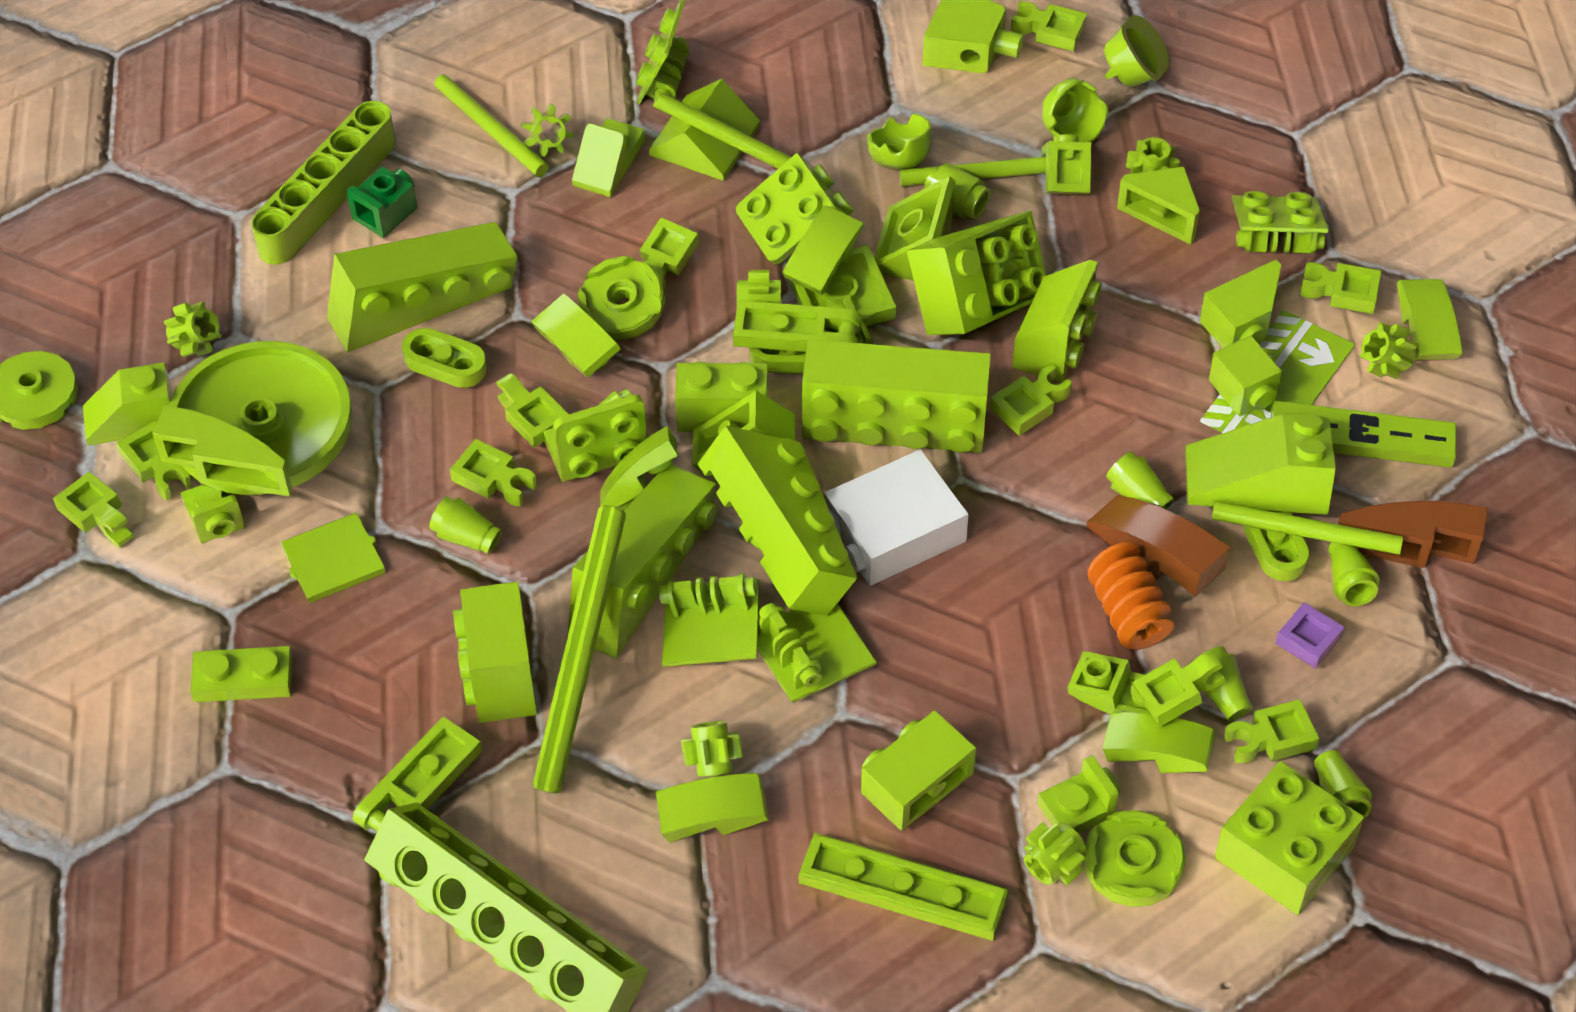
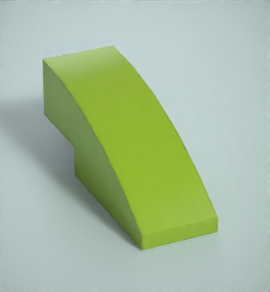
[152,405,292,496]

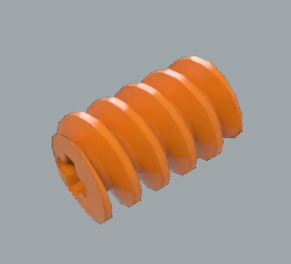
[1087,541,1175,650]

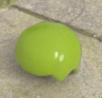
[1042,78,1108,142]
[867,113,932,170]

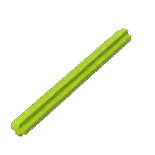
[533,505,626,794]

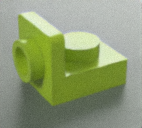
[1042,134,1091,195]
[180,484,245,544]
[1037,755,1120,834]

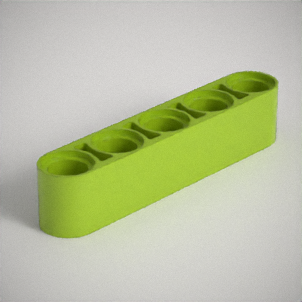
[251,100,396,265]

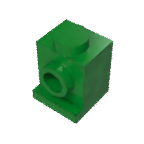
[346,166,418,238]

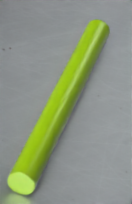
[434,74,549,177]
[653,91,791,169]
[899,156,1046,187]
[1212,501,1403,555]

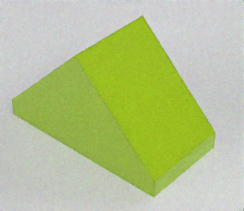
[1117,167,1200,245]

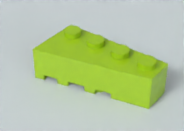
[327,222,518,353]
[697,425,857,616]
[567,464,718,659]

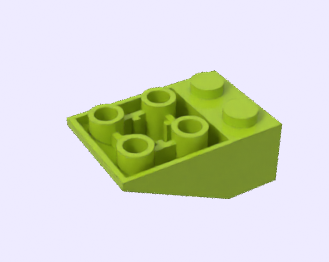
[907,211,1047,335]

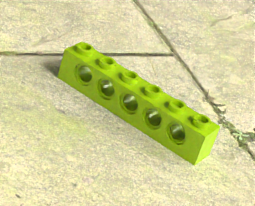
[364,802,650,1012]

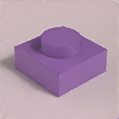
[1275,602,1344,669]

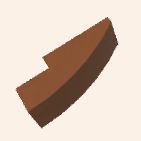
[1086,495,1230,597]
[1338,501,1488,569]

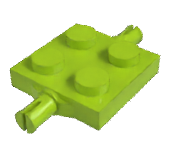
[788,245,896,344]

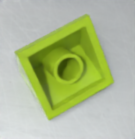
[649,79,760,181]
[874,176,956,281]

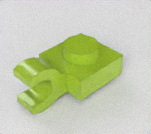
[496,373,568,448]
[53,471,134,548]
[1132,651,1226,727]

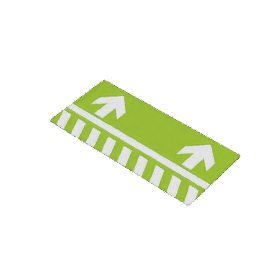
[1200,310,1355,433]

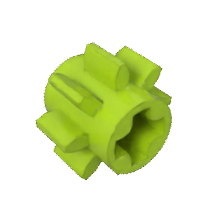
[521,103,574,157]
[1126,137,1180,174]
[737,270,781,304]
[164,302,222,357]
[1359,322,1418,379]
[681,720,743,777]
[1023,822,1086,886]

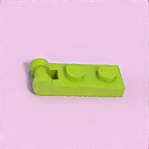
[733,300,862,352]
[353,716,482,831]

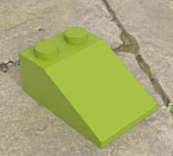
[1185,413,1336,515]

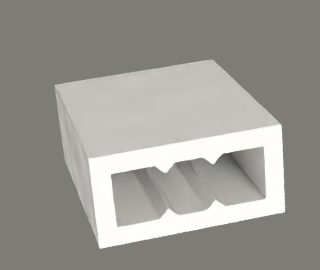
[824,449,968,586]

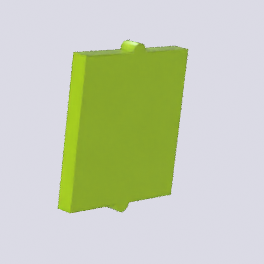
[281,512,386,603]

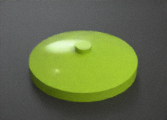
[169,341,352,495]

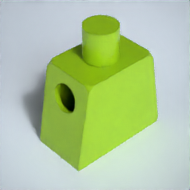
[922,0,1024,73]

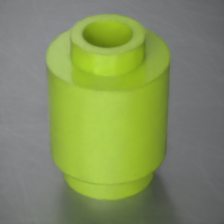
[925,163,991,219]

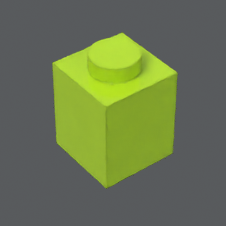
[1209,335,1282,417]

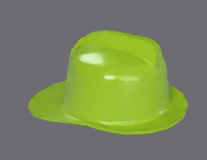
[1104,15,1169,88]

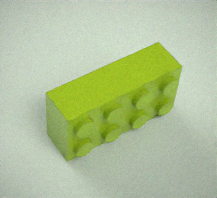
[802,339,991,453]

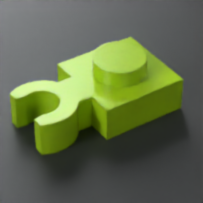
[1010,1,1087,52]
[639,217,700,288]
[1300,262,1381,314]
[989,365,1072,436]
[116,420,192,500]
[450,438,537,507]
[1224,699,1320,763]

